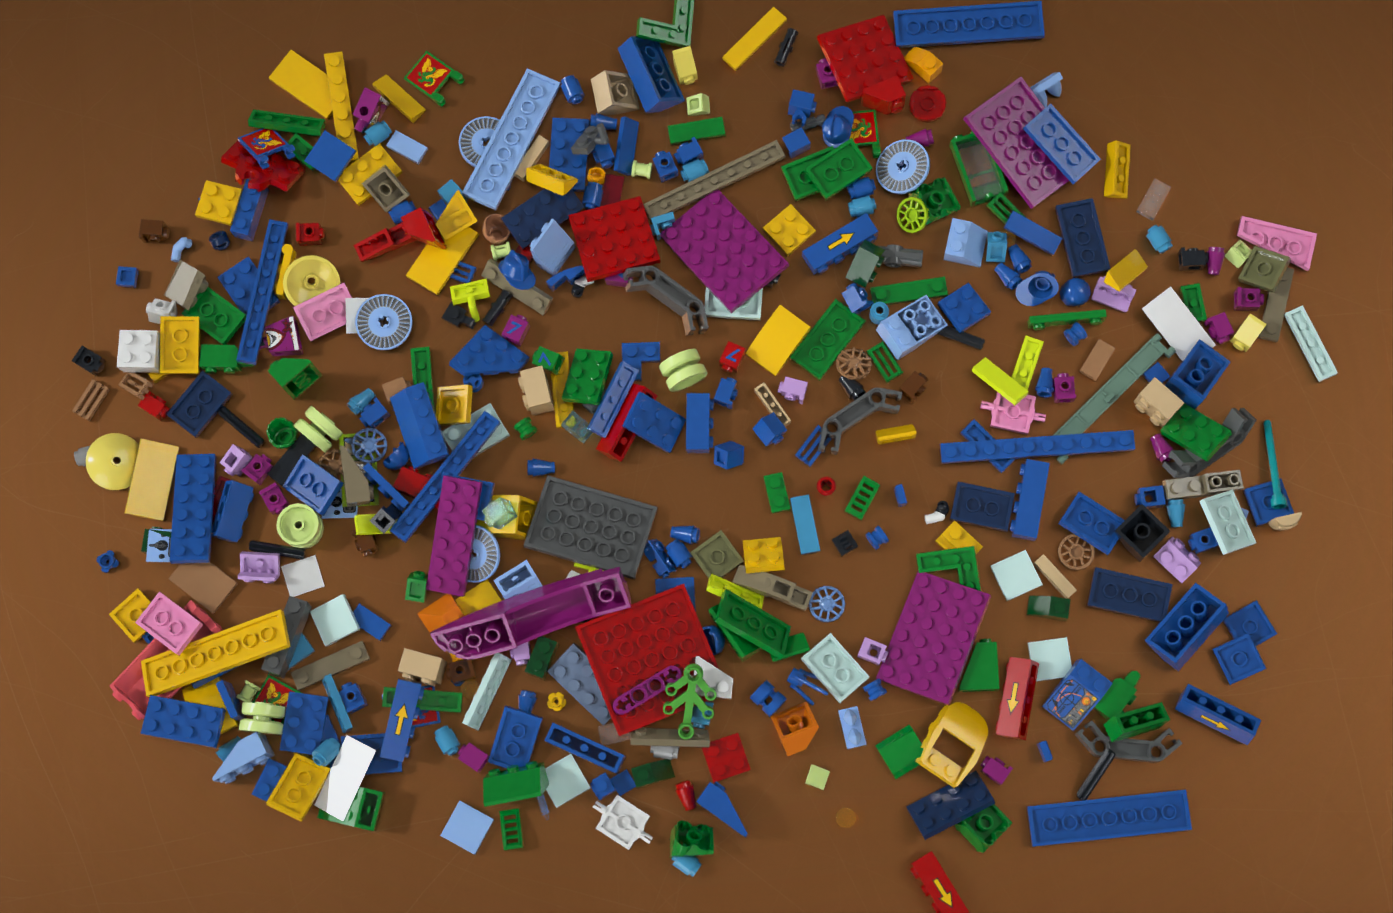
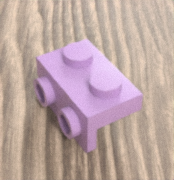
[1091,276,1136,312]
[1153,536,1201,583]
[238,551,280,583]

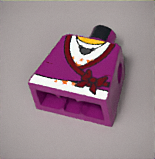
[353,87,390,134]
[260,316,303,356]

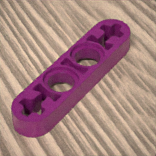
[613,666,681,715]

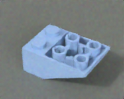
[530,219,576,276]
[876,295,948,360]
[493,560,543,599]
[212,732,275,784]

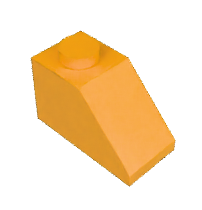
[904,47,943,84]

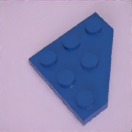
[449,325,530,376]

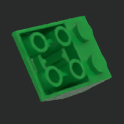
[317,787,385,831]

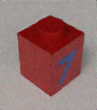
[719,341,746,373]

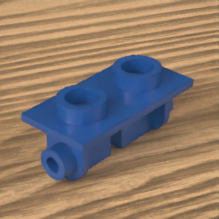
[644,539,677,579]

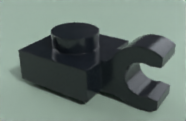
[441,302,477,330]

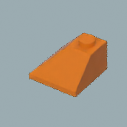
[417,594,465,633]
[771,701,819,756]

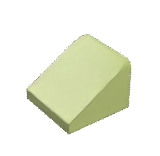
[686,93,710,116]
[1225,240,1252,268]
[805,764,830,790]

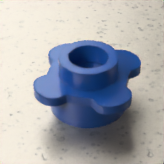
[97,550,119,573]

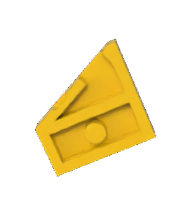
[435,190,477,240]

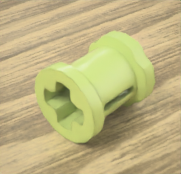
[631,160,653,179]
[491,241,511,261]
[236,680,261,703]

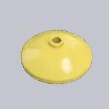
[283,255,340,306]
[86,433,139,490]

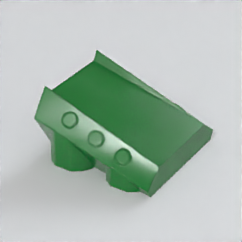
[908,177,961,225]
[875,725,923,779]
[955,804,1012,853]
[669,820,714,858]

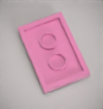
[293,283,352,341]
[135,592,203,656]

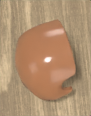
[482,213,510,244]

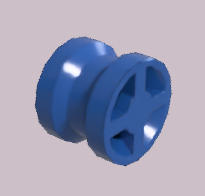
[1064,322,1088,346]
[463,374,484,393]
[865,526,889,550]
[863,678,887,701]

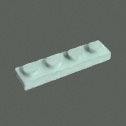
[1284,305,1338,382]
[462,653,512,730]

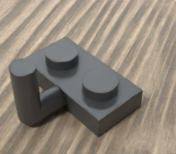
[571,123,609,155]

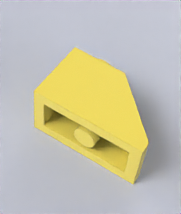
[672,46,698,85]
[1230,313,1266,352]

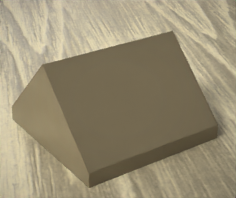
[362,165,410,212]

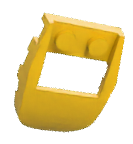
[916,702,988,788]

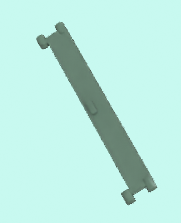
[1053,333,1176,464]

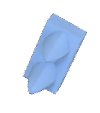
[1030,72,1063,108]
[838,706,867,749]

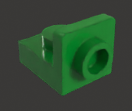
[405,571,428,603]

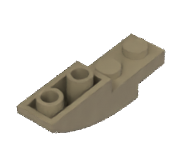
[1162,470,1244,500]
[732,565,813,611]

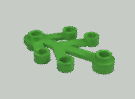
[663,664,717,739]

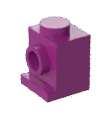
[816,58,838,90]
[1234,287,1264,311]
[1204,312,1234,344]
[1053,373,1076,403]
[241,454,273,485]
[259,482,290,515]
[980,756,1013,785]

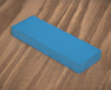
[790,494,820,555]
[322,674,353,734]

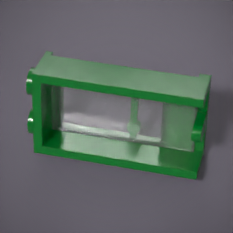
[949,131,1008,207]

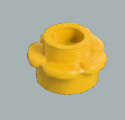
[547,692,566,711]

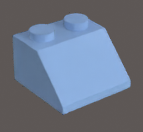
[943,218,988,268]

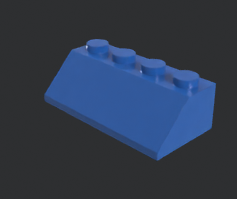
[617,36,685,113]
[390,382,450,470]
[1145,583,1229,671]

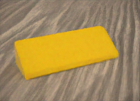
[372,74,426,123]
[1104,140,1131,199]
[526,164,578,196]
[1104,249,1148,292]

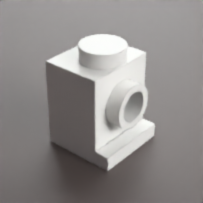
[146,298,178,324]

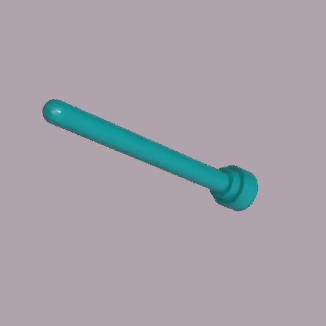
[1263,420,1287,509]

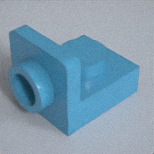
[650,212,675,240]
[986,231,1007,262]
[691,702,714,729]

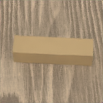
[514,135,550,182]
[754,382,791,427]
[1033,554,1077,599]

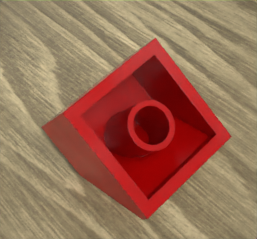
[861,75,906,115]
[401,207,447,250]

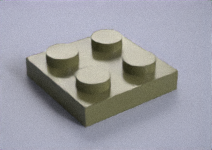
[1238,246,1291,293]
[690,530,744,579]

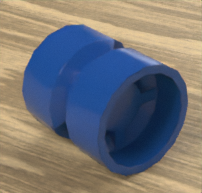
[750,680,787,717]

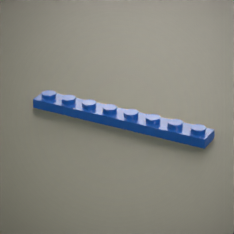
[236,219,288,365]
[390,411,501,543]

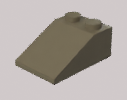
[340,446,374,507]

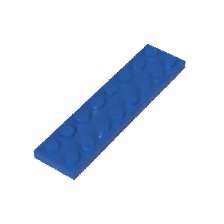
[893,1,1045,48]
[1027,790,1192,847]

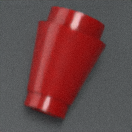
[817,477,836,496]
[675,780,697,811]

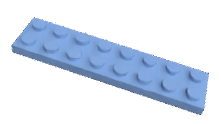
[462,68,561,210]

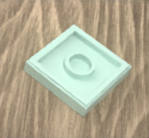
[990,550,1043,601]
[310,594,360,646]
[1027,637,1072,682]
[545,754,591,808]

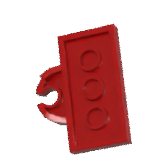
[221,140,306,192]

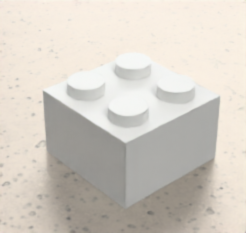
[117,330,160,373]

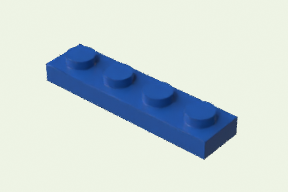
[587,361,639,438]

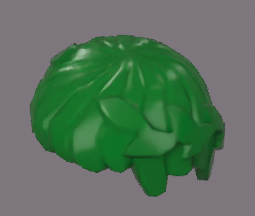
[266,417,298,449]

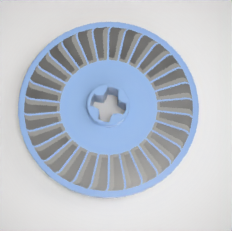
[459,116,500,167]
[876,140,930,194]
[355,294,412,350]
[467,525,500,583]

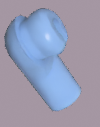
[171,237,192,262]

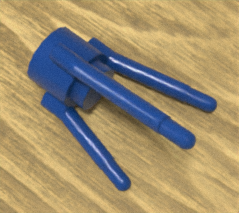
[787,668,828,705]

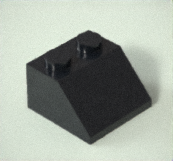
[1114,504,1170,562]

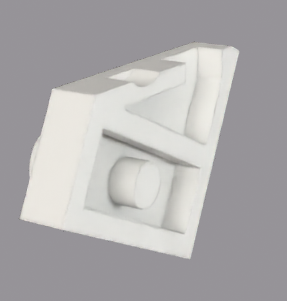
[694,656,733,699]

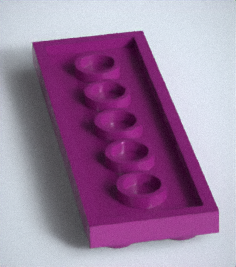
[426,475,483,597]

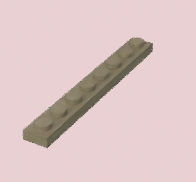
[643,140,785,223]

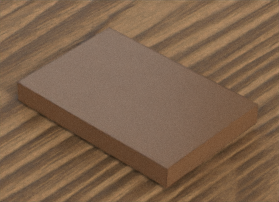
[169,562,238,614]

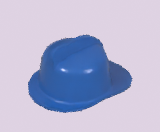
[822,106,854,149]
[498,250,536,290]
[1016,271,1059,306]

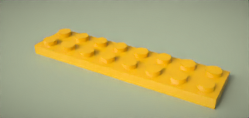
[141,609,291,698]

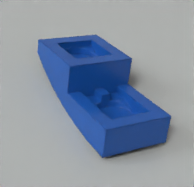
[546,266,585,292]

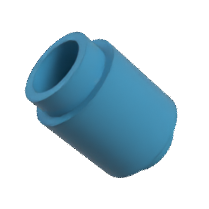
[364,120,392,146]
[680,159,709,182]
[848,195,877,218]
[1146,225,1173,254]
[869,302,889,325]
[434,725,461,756]
[312,738,341,767]
[672,856,702,877]

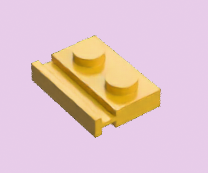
[935,521,983,554]

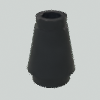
[838,376,866,401]

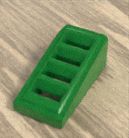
[845,476,880,520]
[499,808,525,851]

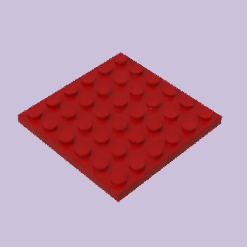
[575,584,719,737]

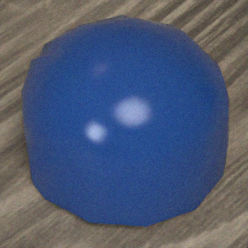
[1059,278,1091,307]
[383,442,410,471]
[702,625,725,655]

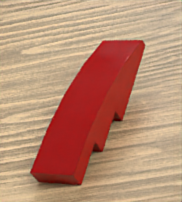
[354,222,417,262]

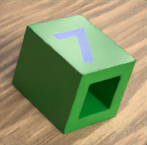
[532,346,565,375]

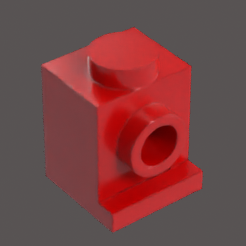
[296,223,325,246]
[138,391,170,421]

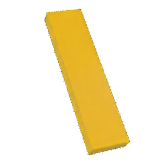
[722,7,787,71]
[551,351,576,428]

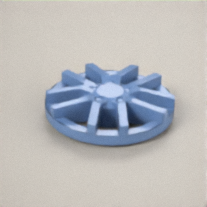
[351,428,387,463]
[809,586,845,622]

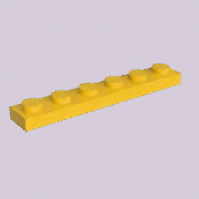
[324,51,359,162]

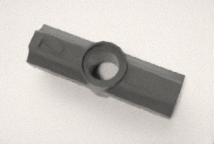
[878,244,923,268]

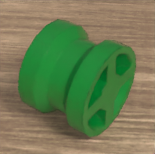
[514,417,538,440]

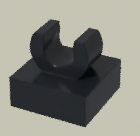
[832,530,858,557]

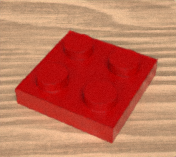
[702,733,751,783]

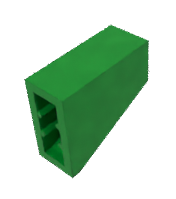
[958,639,1000,692]

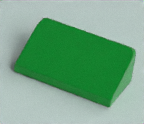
[770,633,810,662]

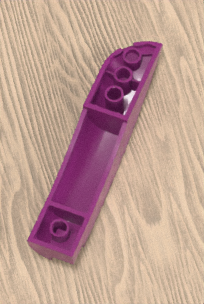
[430,567,631,659]

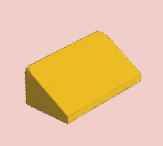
[875,424,917,445]

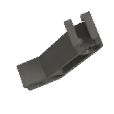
[623,266,709,336]
[818,387,902,455]
[1162,408,1256,478]
[1074,720,1183,763]

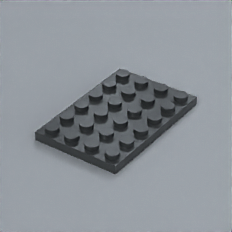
[524,475,658,580]

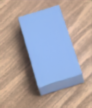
[386,130,428,165]

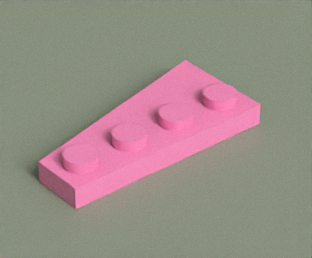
[1237,216,1317,271]

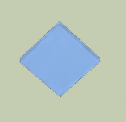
[440,800,494,855]

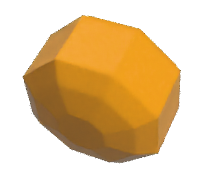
[587,167,606,184]

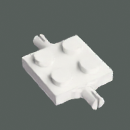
[593,795,653,850]

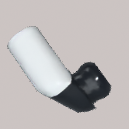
[571,276,594,298]
[924,501,949,524]

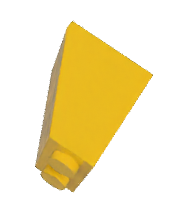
[476,495,538,540]

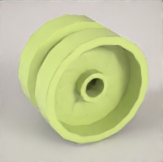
[659,348,708,392]
[293,406,343,453]
[276,503,324,549]
[239,702,286,735]

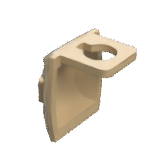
[1268,512,1302,530]

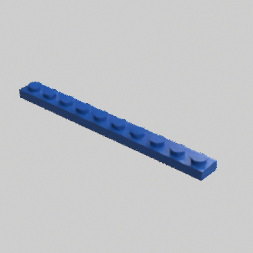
[940,430,1135,464]

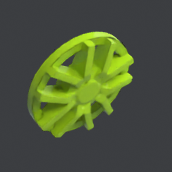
[897,197,929,233]

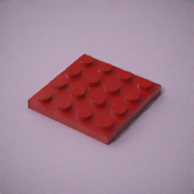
[817,15,914,103]
[568,196,661,282]

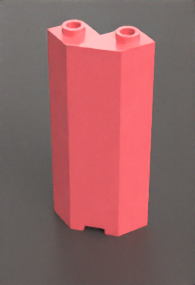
[110,600,224,720]

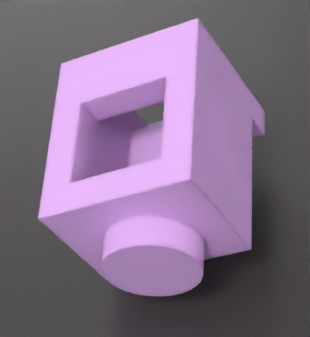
[778,377,808,404]
[220,444,253,476]
[857,637,889,665]
[510,641,531,666]

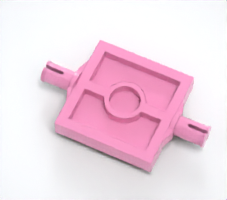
[980,392,1046,435]

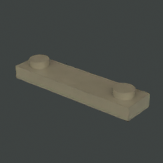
[481,259,553,315]
[1258,268,1294,342]
[290,641,370,691]
[629,727,710,747]

